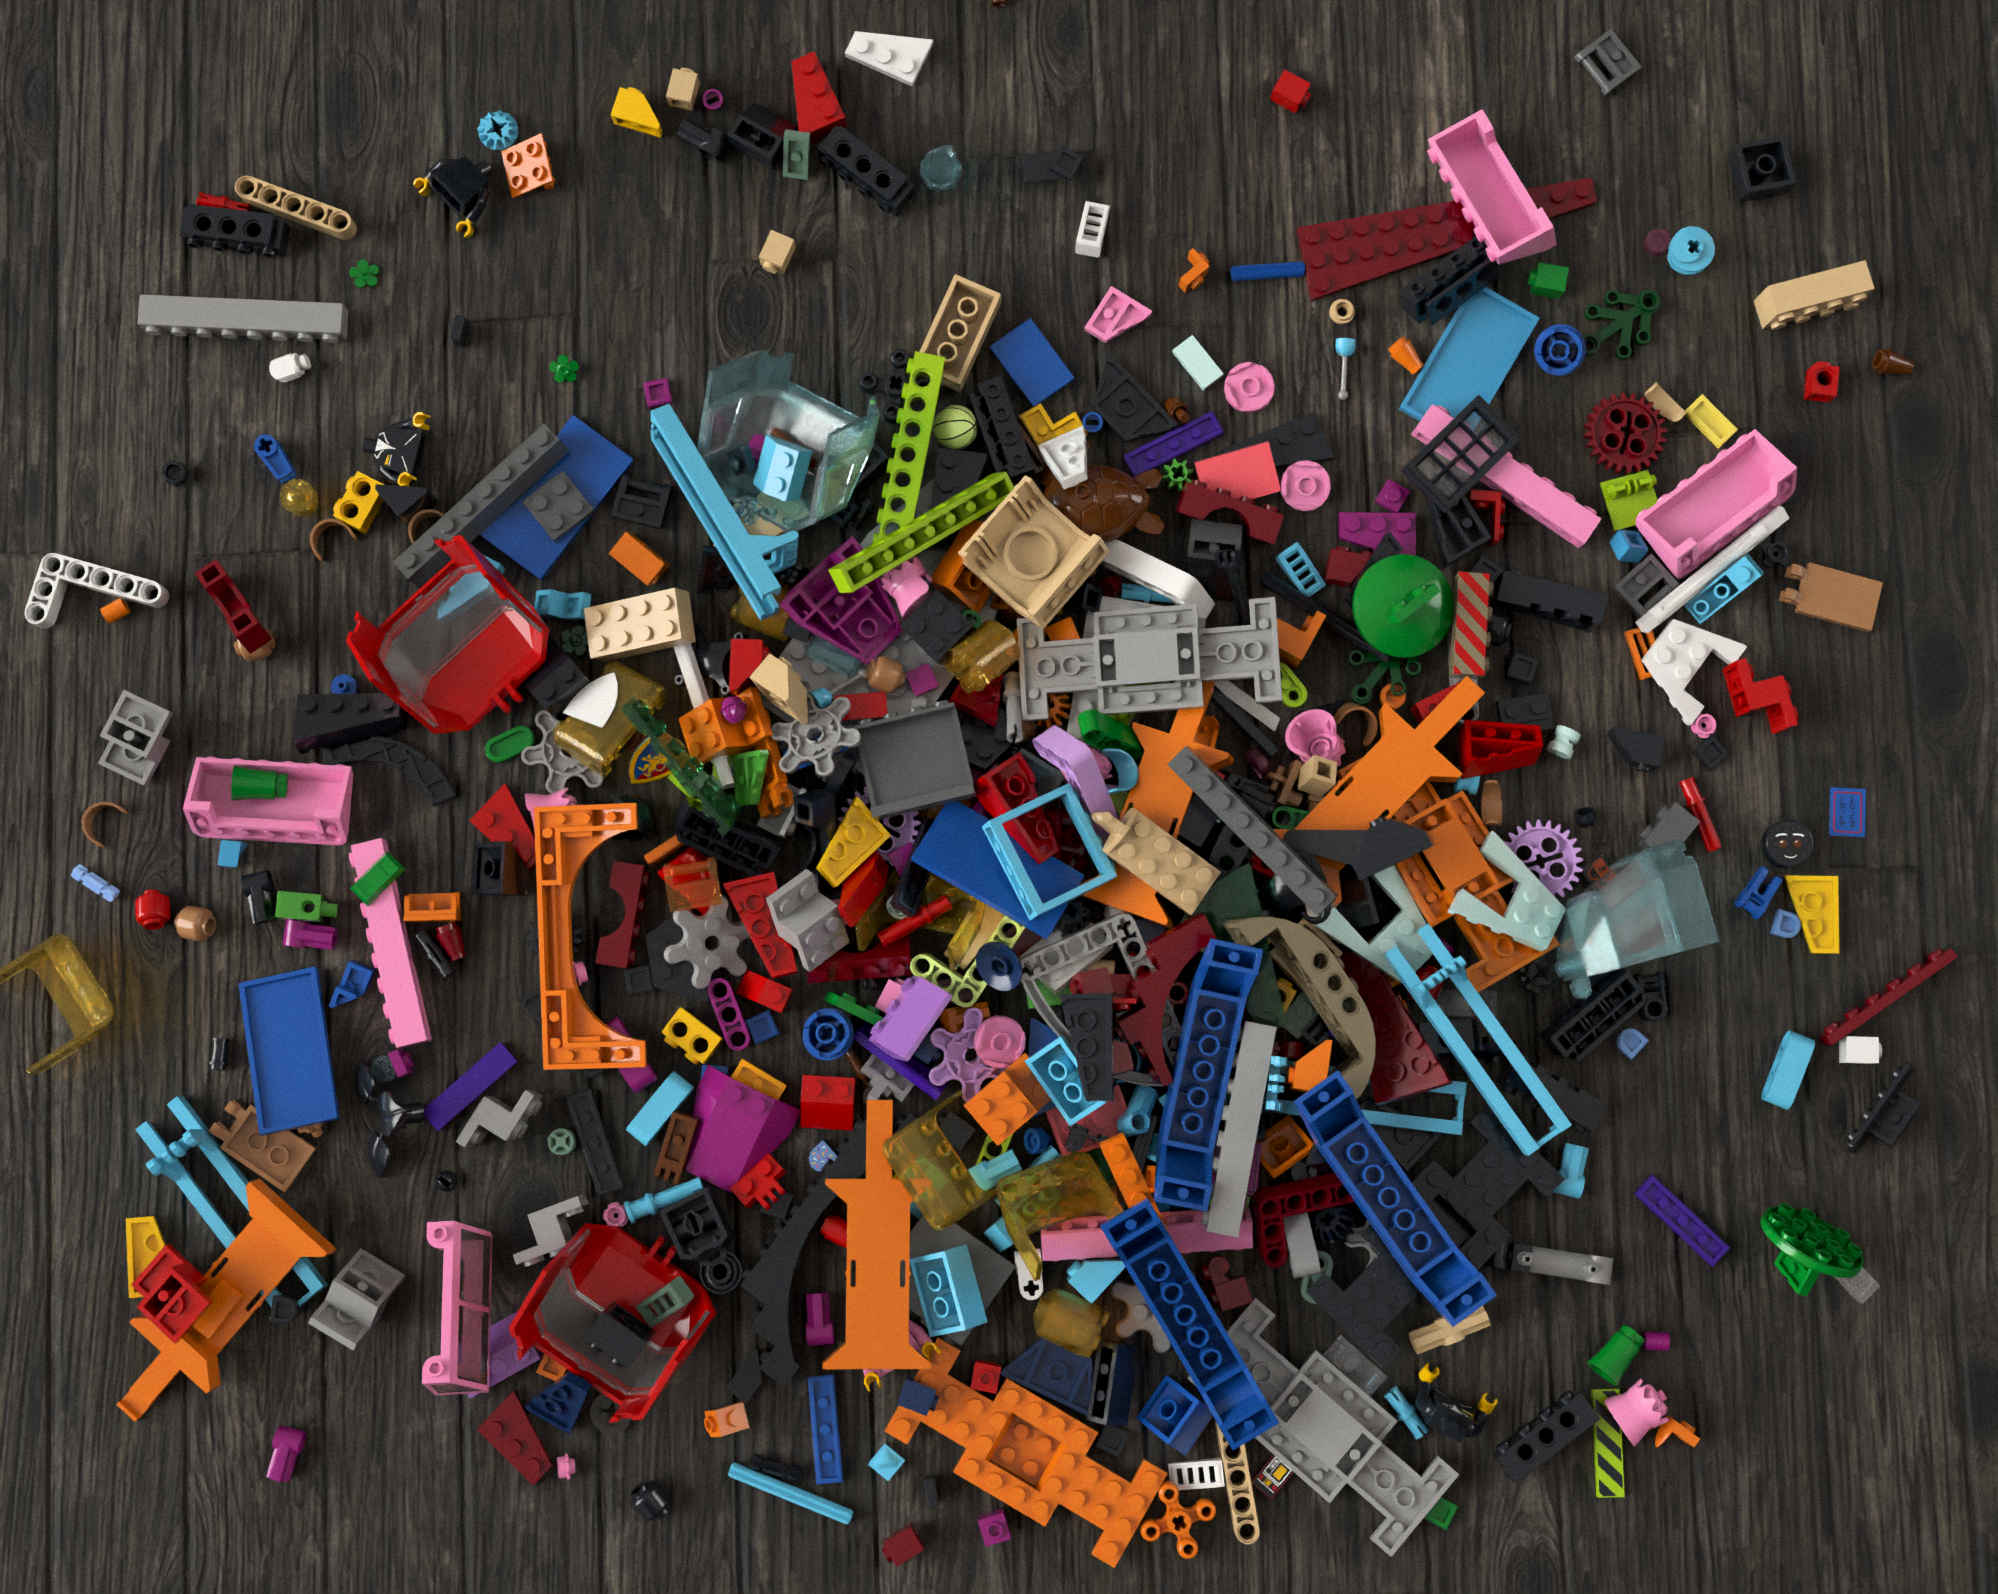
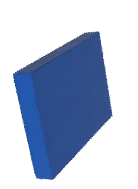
[990,318,1075,408]

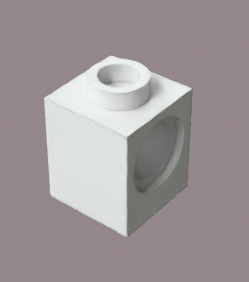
[1839,1036,1882,1064]

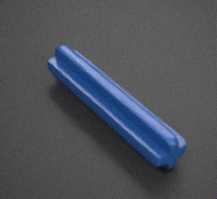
[1230,261,1305,281]

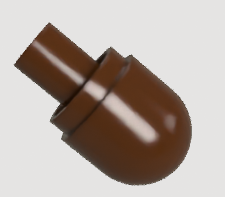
[1164,397,1190,423]

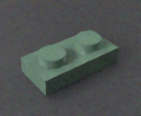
[783,129,810,180]

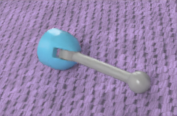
[1335,338,1356,400]
[810,669,867,709]

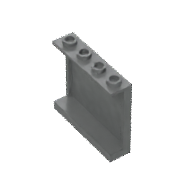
[852,700,977,821]
[900,1205,1016,1346]

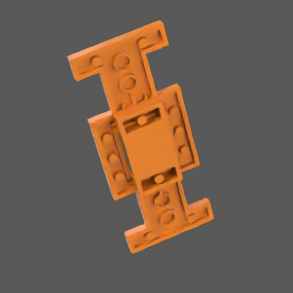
[1336,746,1560,993]
[884,1337,1168,1568]

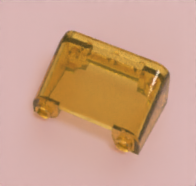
[553,661,667,779]

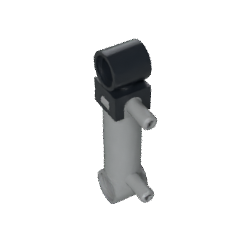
[1483,1242,1614,1285]

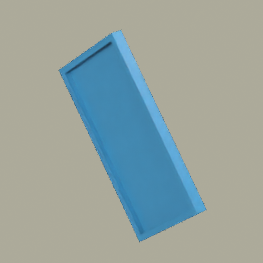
[1399,287,1540,431]

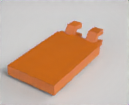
[744,710,794,818]

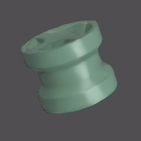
[548,1128,577,1155]

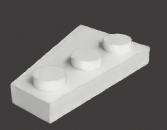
[845,31,933,87]
[1037,426,1088,489]

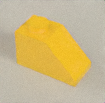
[611,87,663,138]

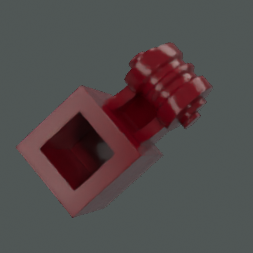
[1202,1256,1253,1312]

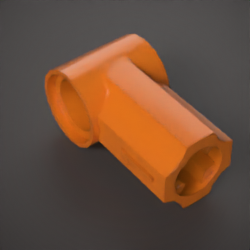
[938,1001,990,1033]

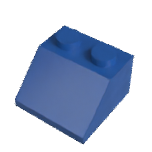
[1136,1375,1213,1456]

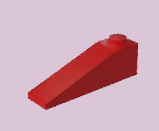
[974,752,1059,864]

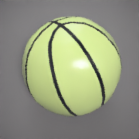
[933,405,978,450]

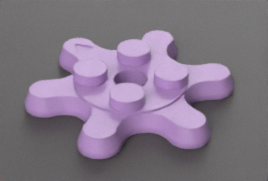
[929,1007,1009,1102]

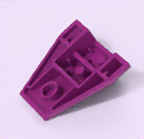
[780,536,903,665]
[685,1065,801,1193]

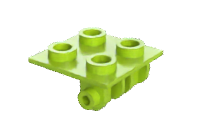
[1600,470,1657,531]

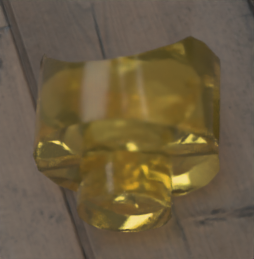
[280,479,319,516]

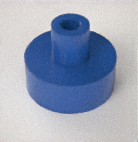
[331,674,359,694]
[1024,1127,1051,1154]

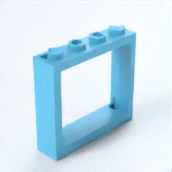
[982,783,1117,920]

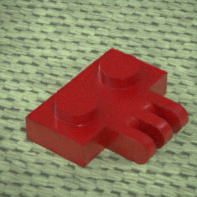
[730,1153,786,1211]

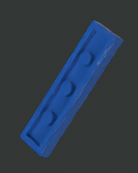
[808,1374,843,1485]

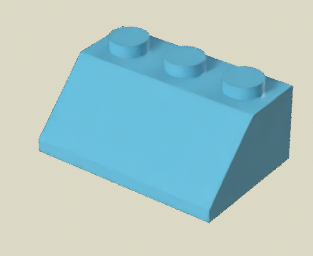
[1025,1035,1108,1126]
[910,1244,988,1337]

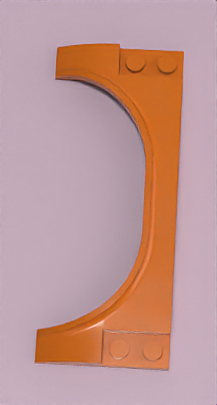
[534,803,647,1070]

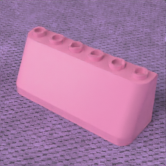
[1427,110,1557,264]
[1636,429,1797,579]
[183,756,354,845]

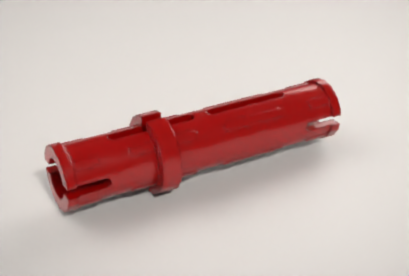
[877,894,953,947]

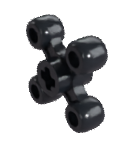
[859,349,930,424]

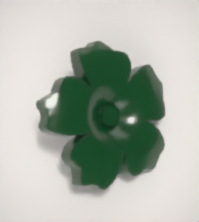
[561,625,588,656]

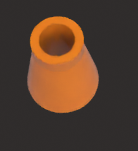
[1388,336,1424,375]

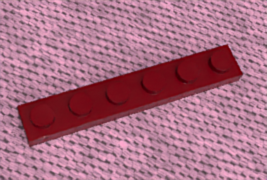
[1818,948,1958,1046]

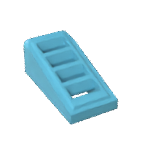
[1275,542,1326,597]

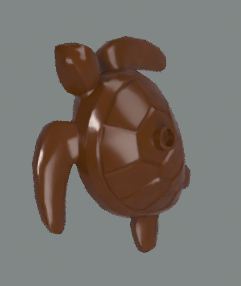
[1041,440,1165,577]

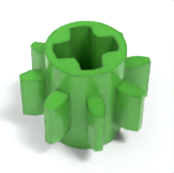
[1162,459,1193,492]

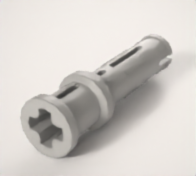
[1002,672,1023,743]

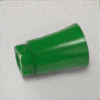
[231,765,288,801]
[1587,1325,1645,1386]

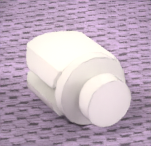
[269,353,311,383]

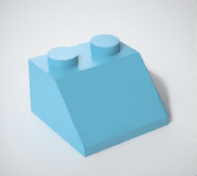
[753,434,813,501]
[1067,1258,1125,1304]

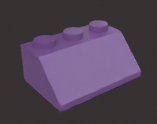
[869,976,953,1061]
[458,1310,544,1398]

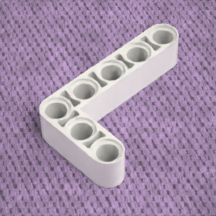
[1099,539,1215,618]
[24,553,169,629]

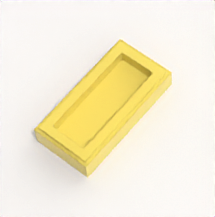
[1685,394,1738,449]

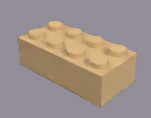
[1754,260,1875,330]
[920,274,1001,393]
[584,588,696,662]

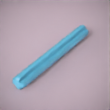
[728,1462,853,1524]

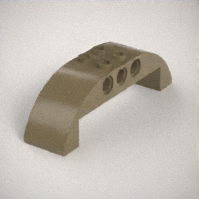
[1223,917,1376,1099]

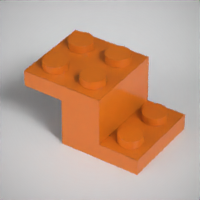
[1277,611,1326,668]
[679,687,773,767]
[963,1052,1051,1146]

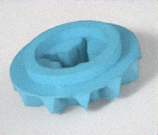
[477,110,518,150]

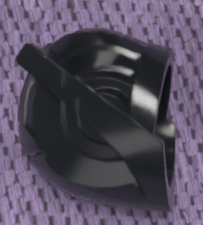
[608,794,657,842]

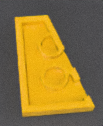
[817,796,891,888]
[1783,875,1839,954]
[126,1216,166,1298]

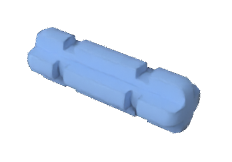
[71,865,120,902]

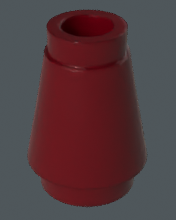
[436,921,466,961]

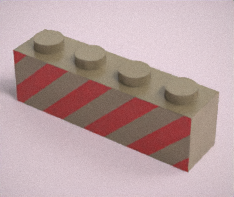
[1449,571,1493,680]

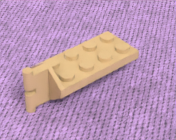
[1090,808,1221,915]

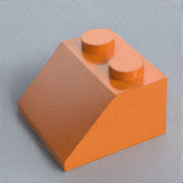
[1285,1039,1332,1093]

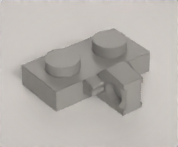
[860,1054,915,1102]

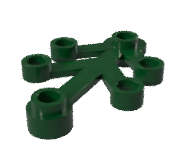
[1583,290,1661,360]
[1349,650,1421,706]

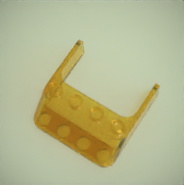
[855,869,986,971]
[0,934,115,1075]
[882,1090,1019,1231]
[996,1152,1124,1281]

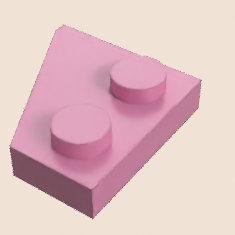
[1084,286,1152,343]

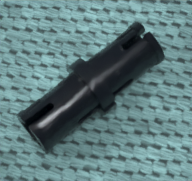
[413,929,456,980]

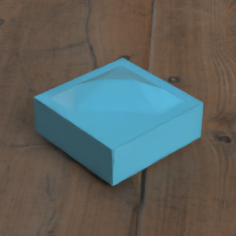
[868,1443,905,1481]

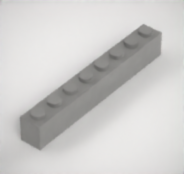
[137,295,348,343]
[1202,1021,1277,1238]

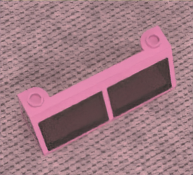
[422,1221,493,1395]

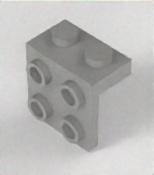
[757,783,807,840]

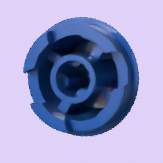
[1534,324,1586,376]
[803,1008,854,1060]

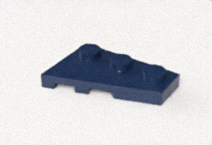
[524,1372,592,1434]

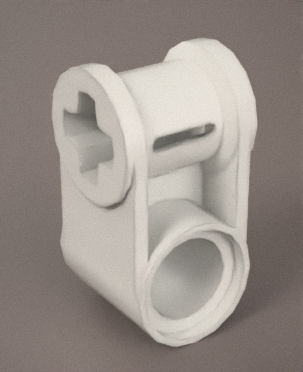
[1014,1248,1043,1300]

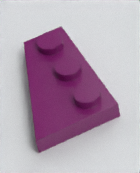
[1338,512,1416,556]

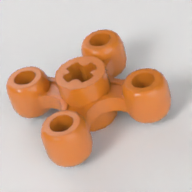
[1139,1480,1216,1559]

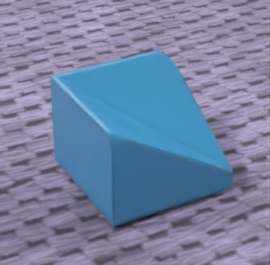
[1610,530,1649,563]
[218,840,247,868]

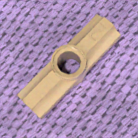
[1408,1306,1491,1354]

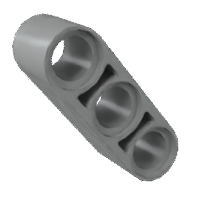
[1283,1213,1321,1278]

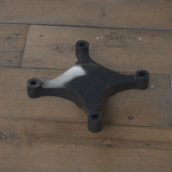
[674,623,748,696]
[1238,873,1306,919]

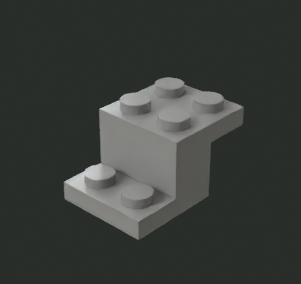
[98,690,173,787]
[766,869,849,972]
[456,1090,543,1147]
[513,1194,589,1267]
[308,1248,405,1351]

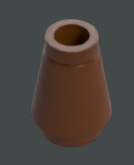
[1872,349,1914,375]

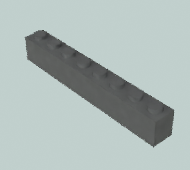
[393,424,570,589]
[1167,746,1339,915]

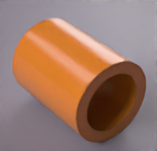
[100,597,131,624]

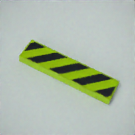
[1591,1388,1625,1498]

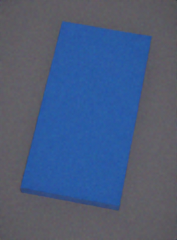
[480,415,635,581]
[911,801,1085,940]
[238,967,340,1136]

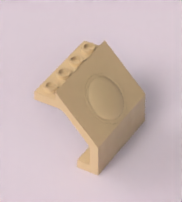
[958,475,1110,629]

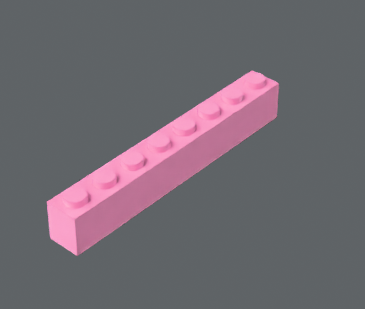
[1411,404,1601,548]
[349,838,432,1048]
[1040,1207,1253,1262]

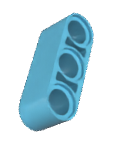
[1761,1030,1815,1110]
[626,1071,694,1146]

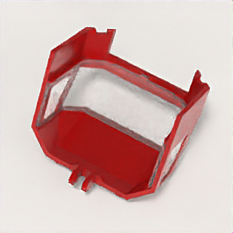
[346,535,549,734]
[509,1223,716,1423]

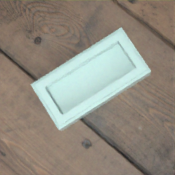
[1172,335,1223,391]

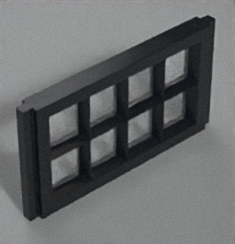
[1401,395,1522,514]

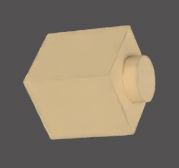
[666,68,700,111]
[759,230,796,274]
[1298,755,1338,797]

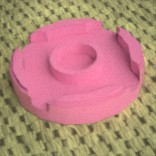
[1224,362,1275,413]
[1280,460,1331,511]
[974,1015,1026,1068]

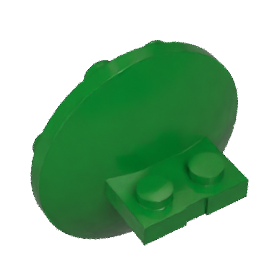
[1352,554,1454,658]
[1760,1203,1864,1297]

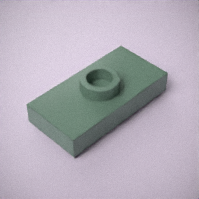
[1277,991,1318,1039]

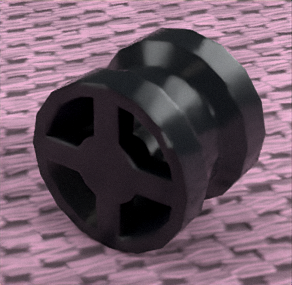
[779,563,810,588]
[1289,1159,1317,1181]

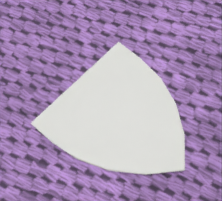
[563,672,618,728]

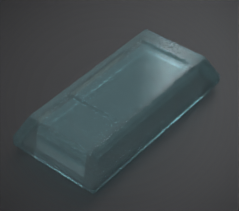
[806,635,860,678]

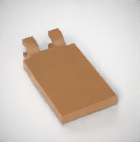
[1779,562,1883,632]
[209,1100,317,1192]

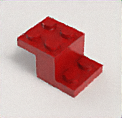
[1722,658,1799,734]
[131,1244,213,1343]

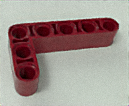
[1252,1173,1355,1268]

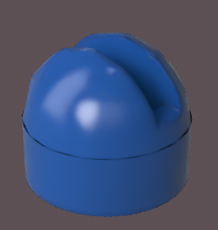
[1082,412,1103,433]

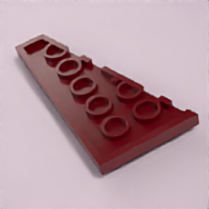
[1341,952,1453,1105]

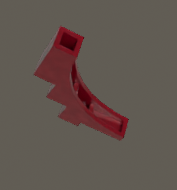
[1114,913,1217,1086]

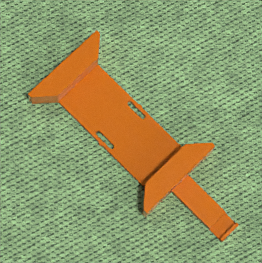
[1273,676,1485,908]
[1079,681,1234,929]
[822,1100,932,1369]
[116,1179,337,1422]

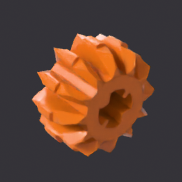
[1037,693,1072,729]

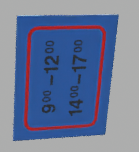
[1829,787,1866,837]

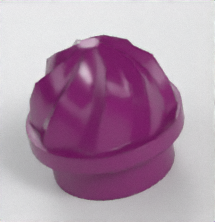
[721,696,747,723]

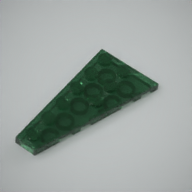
[621,697,742,837]
[1191,862,1287,1030]

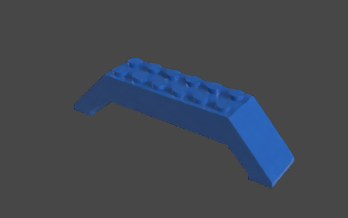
[1154,938,1263,1212]
[1294,1070,1497,1327]
[1100,1198,1279,1450]

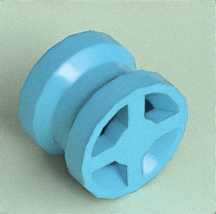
[1454,766,1480,795]

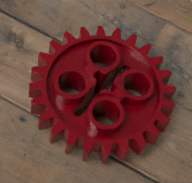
[1583,392,1667,475]

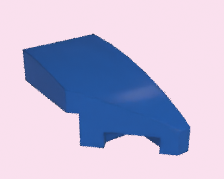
[329,960,375,1008]

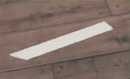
[1215,680,1280,732]

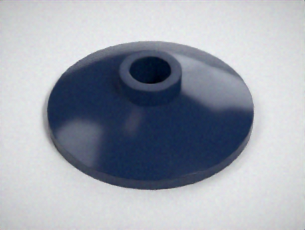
[976,942,1022,991]

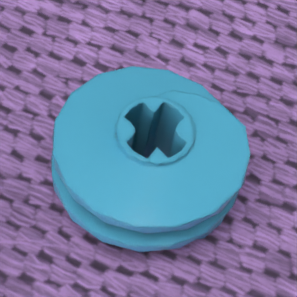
[1667,226,1715,275]

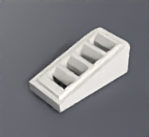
[1075,201,1110,257]
[1168,1457,1225,1491]

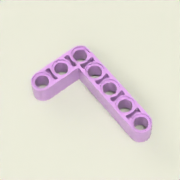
[1032,725,1119,844]

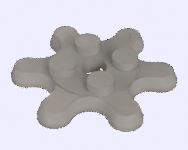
[770,694,861,777]
[521,710,616,794]
[664,894,750,989]
[1110,1270,1196,1354]

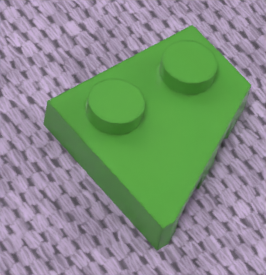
[732,750,769,807]

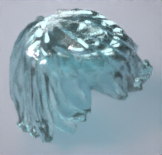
[920,145,963,193]

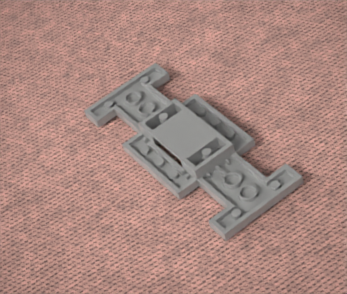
[1017,597,1283,722]
[1187,1297,1459,1557]

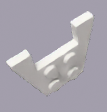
[1641,619,1747,726]

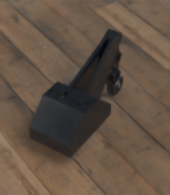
[1283,816,1436,924]

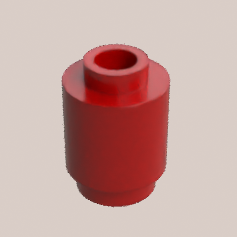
[820,1214,847,1249]

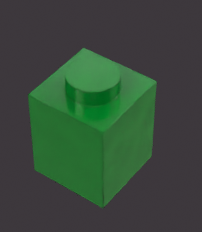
[1527,262,1569,299]

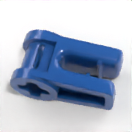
[254,434,297,484]
[1734,866,1783,920]

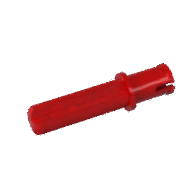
[1678,777,1721,852]

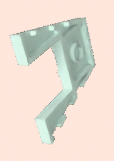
[1448,831,1566,952]
[1313,865,1433,984]

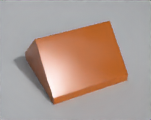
[1256,1115,1313,1179]

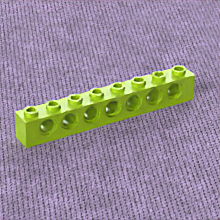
[872,351,945,544]
[828,472,1014,593]

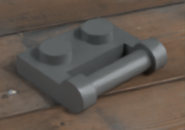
[1574,29,1642,96]
[1612,553,1680,619]

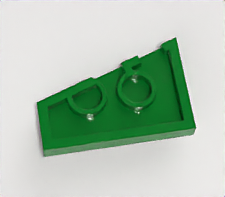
[824,991,883,1025]

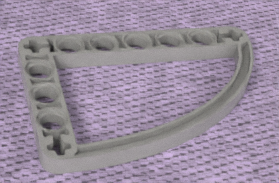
[1019,913,1181,1086]

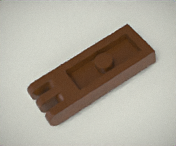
[653,1110,700,1185]

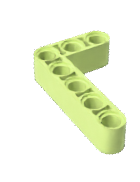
[910,916,1026,1007]

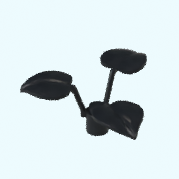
[354,1059,424,1178]

